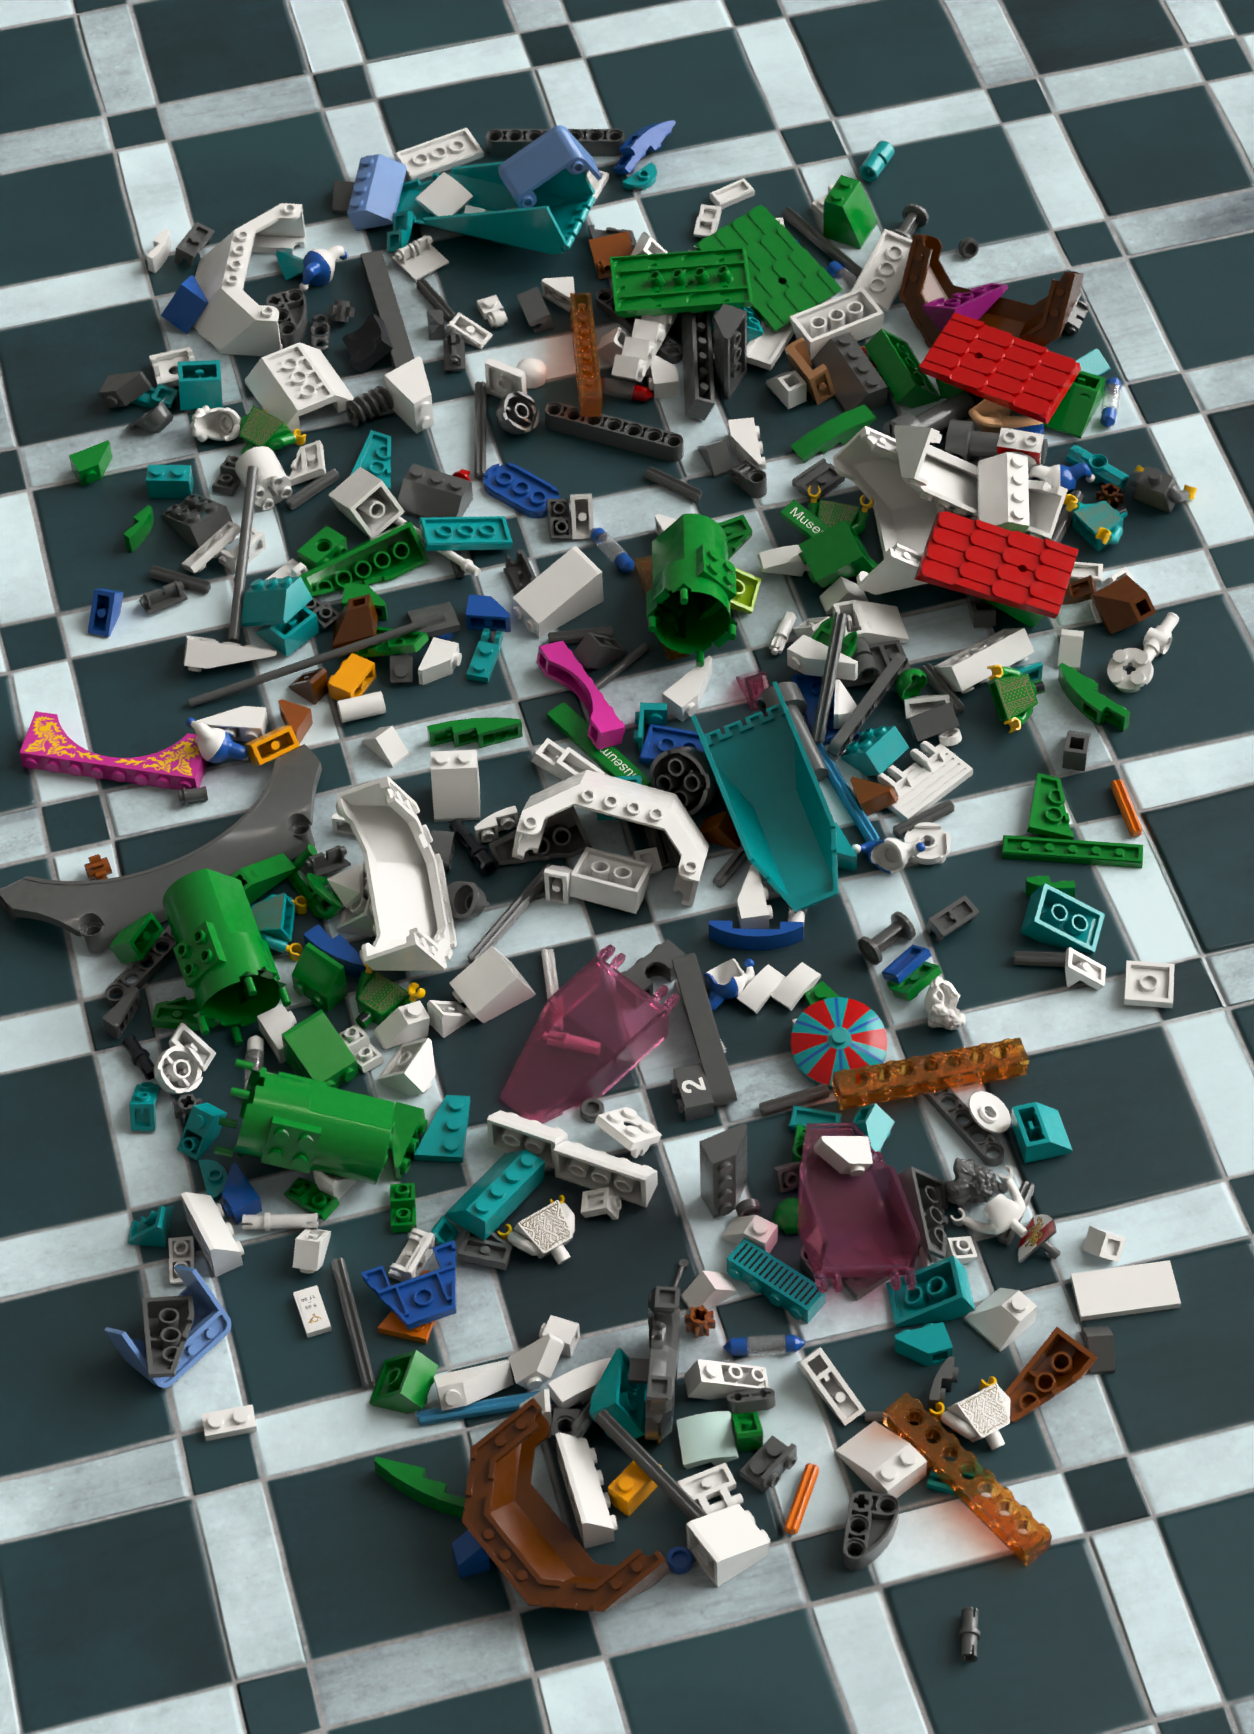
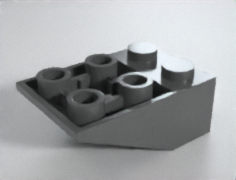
[161,494,233,548]

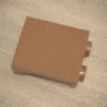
[784,338,836,405]

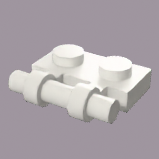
[678,1462,744,1514]

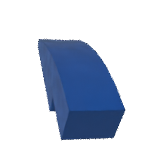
[303,924,366,978]

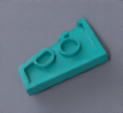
[351,430,391,492]
[414,1095,471,1163]

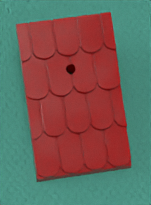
[919,312,1081,424]
[914,511,1079,628]

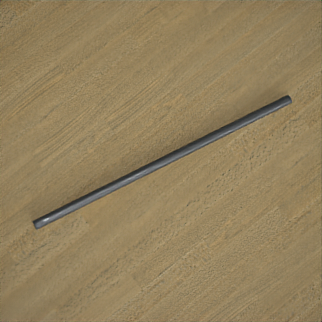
[188,613,446,708]

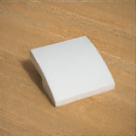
[415,172,473,217]

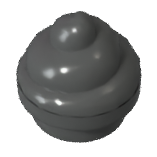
[958,237,979,258]

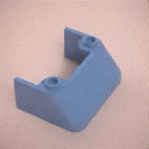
[498,125,602,208]
[104,1265,231,1388]

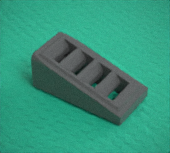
[103,987,141,1040]

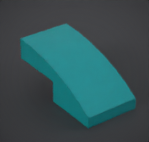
[387,210,413,253]
[131,384,178,408]

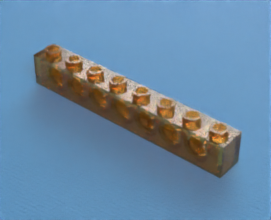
[569,293,603,417]
[832,1037,1029,1110]
[883,1392,1052,1566]

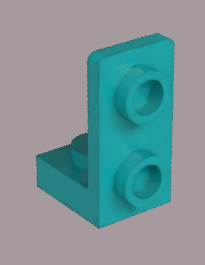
[634,702,668,751]
[129,1082,161,1131]

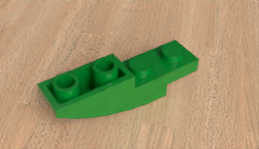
[1058,663,1130,731]

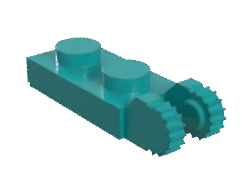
[466,628,503,683]

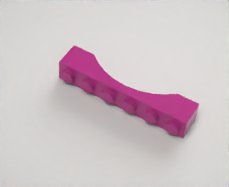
[536,641,625,750]

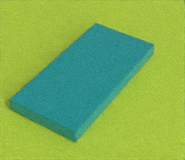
[419,516,513,551]

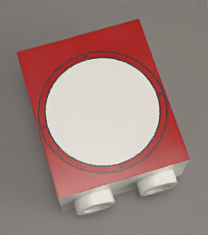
[997,427,1044,479]

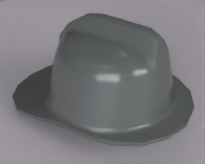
[126,397,173,433]
[447,881,490,919]

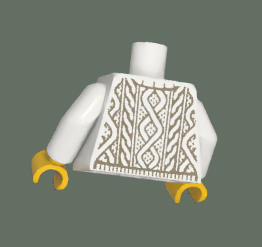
[498,1195,575,1265]
[929,1376,1011,1450]

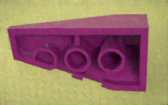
[922,283,1008,332]

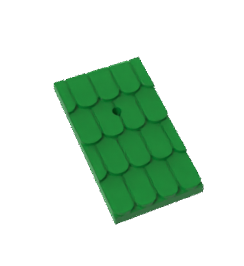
[694,205,843,333]
[610,247,754,318]

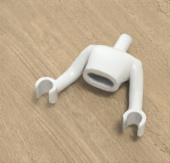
[950,1165,1028,1238]

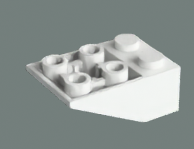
[833,600,909,645]

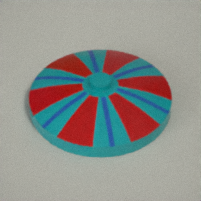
[790,997,887,1090]

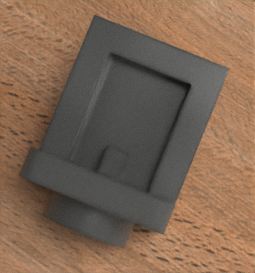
[390,653,413,684]

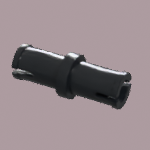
[122,1035,155,1080]

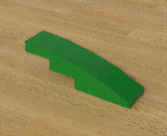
[790,404,877,463]
[427,717,523,748]
[374,1456,466,1519]

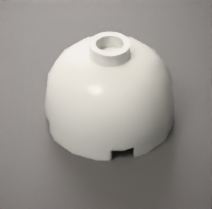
[154,1045,204,1094]

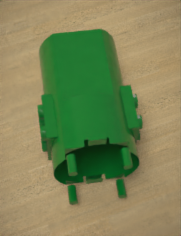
[646,513,738,667]
[162,868,291,1046]
[214,1059,395,1185]

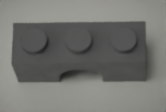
[616,939,686,1010]

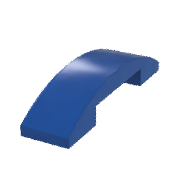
[709,920,804,950]

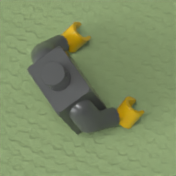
[1129,465,1197,513]

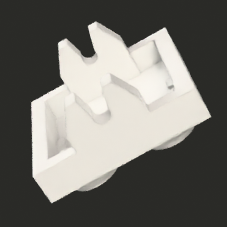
[149,347,195,388]
[595,1107,662,1158]

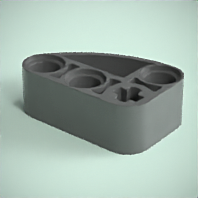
[266,288,308,348]
[843,1491,899,1571]

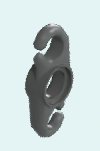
[310,313,330,352]

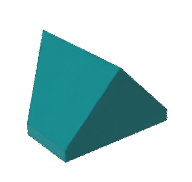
[127,1205,174,1247]

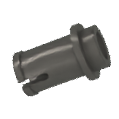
[178,786,208,806]

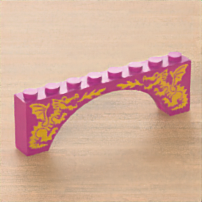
[20,711,208,790]

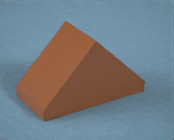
[278,699,313,744]
[850,776,898,816]

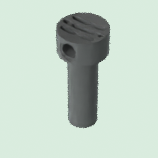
[882,391,976,439]
[945,419,1048,465]
[757,682,829,783]

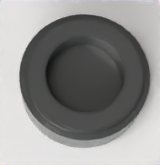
[580,1098,605,1123]
[735,1198,762,1217]

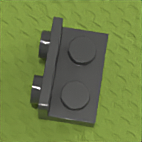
[740,1435,797,1493]

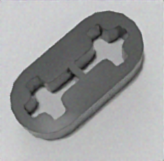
[726,1388,776,1414]

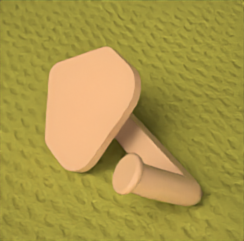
[969,399,1043,433]

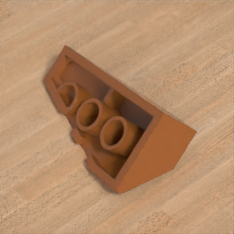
[1005,1327,1098,1423]

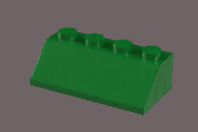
[864,328,941,409]

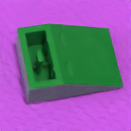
[1043,370,1105,439]

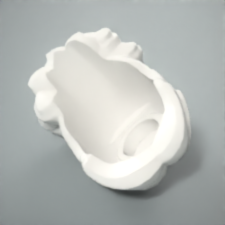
[191,405,241,442]
[925,976,966,1030]

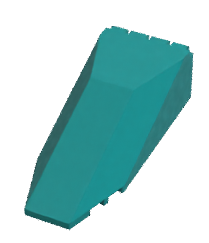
[396,161,596,254]
[691,681,839,913]

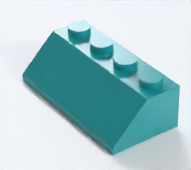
[445,1149,545,1241]

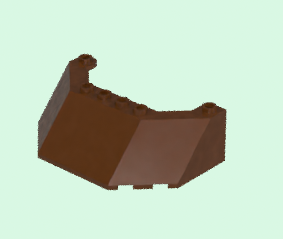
[899,234,1084,348]
[462,1398,670,1612]

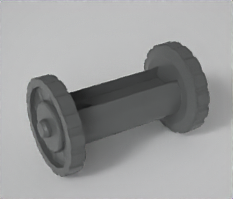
[891,204,929,240]
[857,911,916,965]

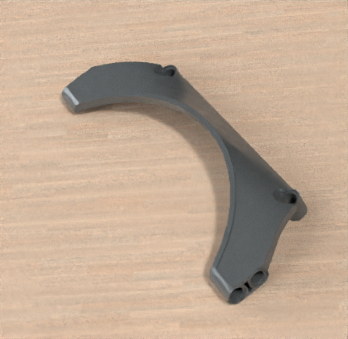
[0,744,323,954]

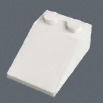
[835,1421,927,1498]

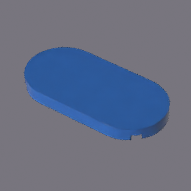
[483,463,560,518]

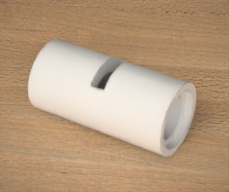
[337,691,386,723]

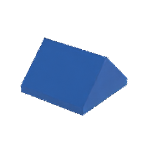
[161,276,209,334]

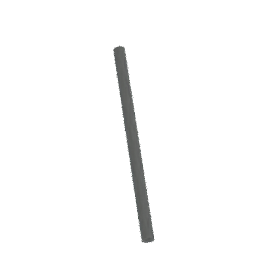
[228,466,258,643]

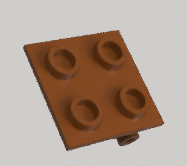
[588,231,633,279]

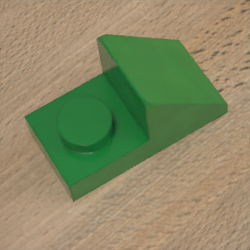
[731,1412,763,1452]

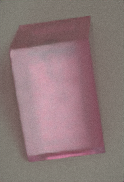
[736,670,769,711]

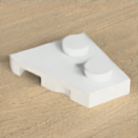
[287,440,326,486]

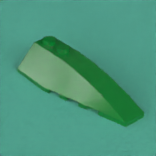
[297,521,429,596]

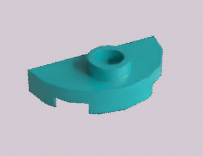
[623,162,657,190]
[198,1159,228,1202]

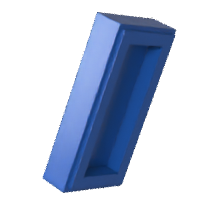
[881,945,932,984]

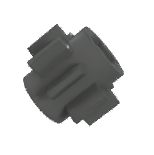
[328,300,355,322]
[173,1093,203,1124]

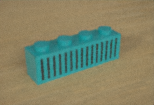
[727,1238,826,1324]

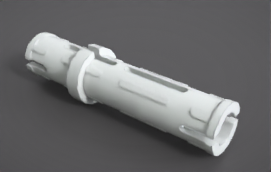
[242,1212,318,1232]

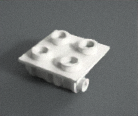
[392,235,449,281]

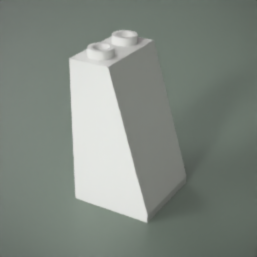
[512,546,604,639]

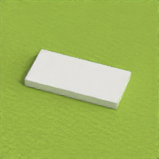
[394,128,484,181]
[851,229,912,312]
[1070,1260,1181,1321]

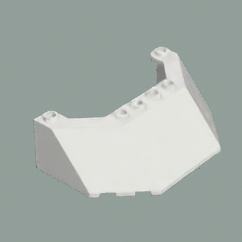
[193,203,306,356]
[894,425,1068,539]
[833,426,960,595]
[512,770,710,907]
[335,776,457,971]

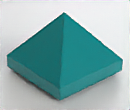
[430,1215,459,1245]

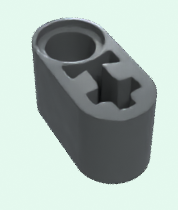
[430,830,456,871]

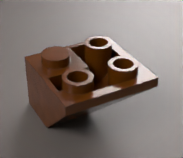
[1090,575,1156,635]
[332,594,378,649]

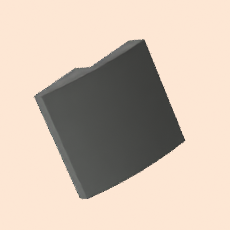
[407,601,460,638]

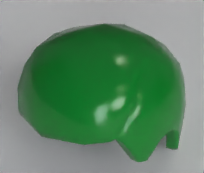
[894,668,928,702]
[773,1197,812,1235]

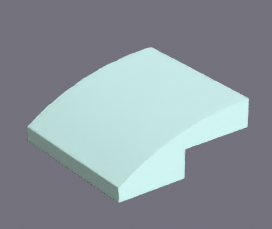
[676,1411,739,1469]

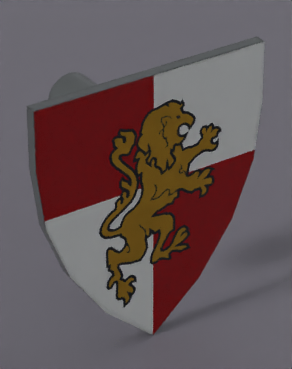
[1018,1214,1061,1263]

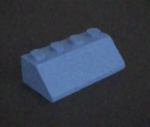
[347,154,407,231]

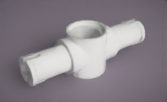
[1143,612,1179,662]

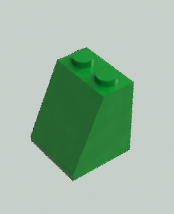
[823,175,878,249]
[799,519,874,588]
[281,1010,359,1088]

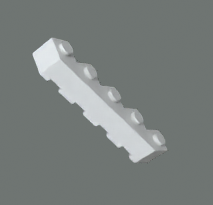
[611,313,678,382]

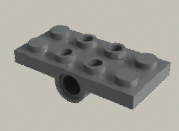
[819,637,911,690]

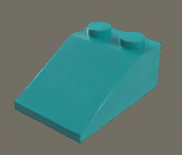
[1021,883,1105,954]
[886,1255,975,1327]
[589,1348,647,1446]

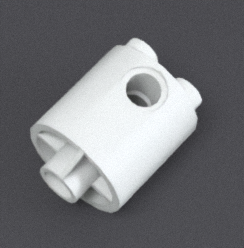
[235,446,293,510]

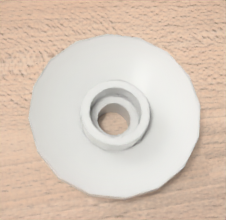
[968,1091,1011,1134]

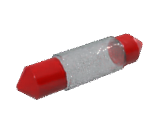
[588,377,653,402]

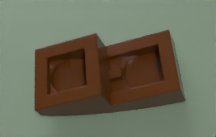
[1062,575,1097,605]

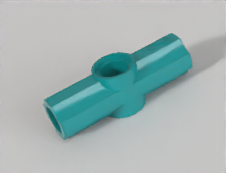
[1066,445,1129,491]

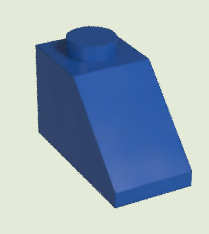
[88,588,124,637]
[466,595,511,632]
[221,1163,262,1225]

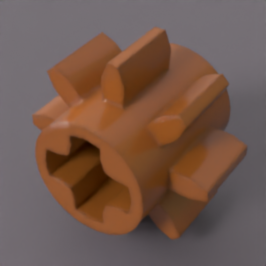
[84,854,112,880]
[684,1305,715,1338]

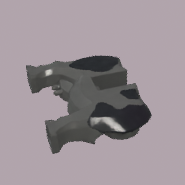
[628,1286,680,1446]

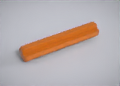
[1111,779,1142,837]
[784,1463,819,1535]

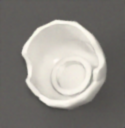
[516,357,547,389]

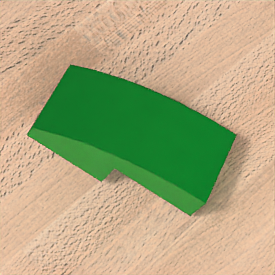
[123,505,154,552]
[1025,875,1076,898]
[283,1177,340,1221]
[390,1183,417,1233]

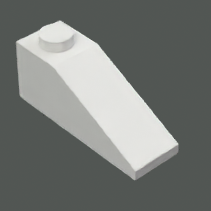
[787,634,858,681]
[662,656,713,722]
[796,1347,866,1426]
[434,1359,513,1411]

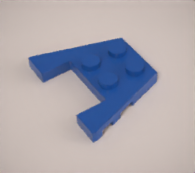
[361,1240,456,1330]

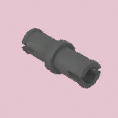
[959,1607,980,1663]

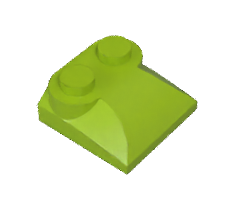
[730,567,761,614]

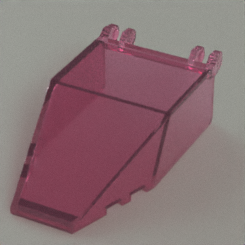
[500,944,680,1124]
[798,1123,920,1293]

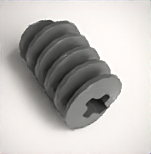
[346,386,394,427]

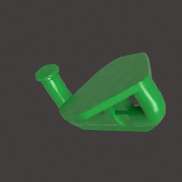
[288,844,343,920]

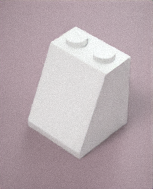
[384,356,434,433]
[328,467,405,539]
[431,750,480,822]
[449,946,536,1023]
[686,1504,771,1588]

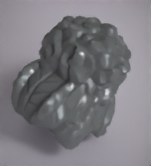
[944,1158,998,1205]

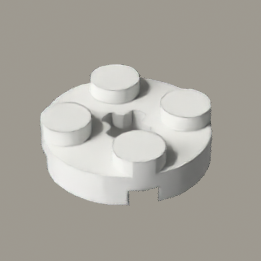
[1107,648,1154,693]
[904,822,951,865]

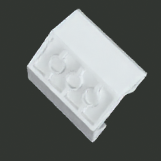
[245,342,354,431]

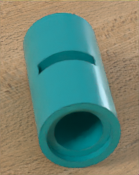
[859,141,895,182]

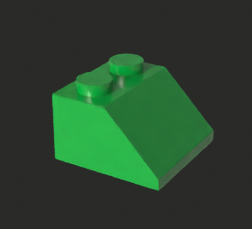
[292,942,348,1012]
[369,1350,438,1414]

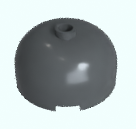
[648,746,718,816]

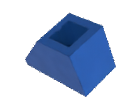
[451,1530,491,1578]

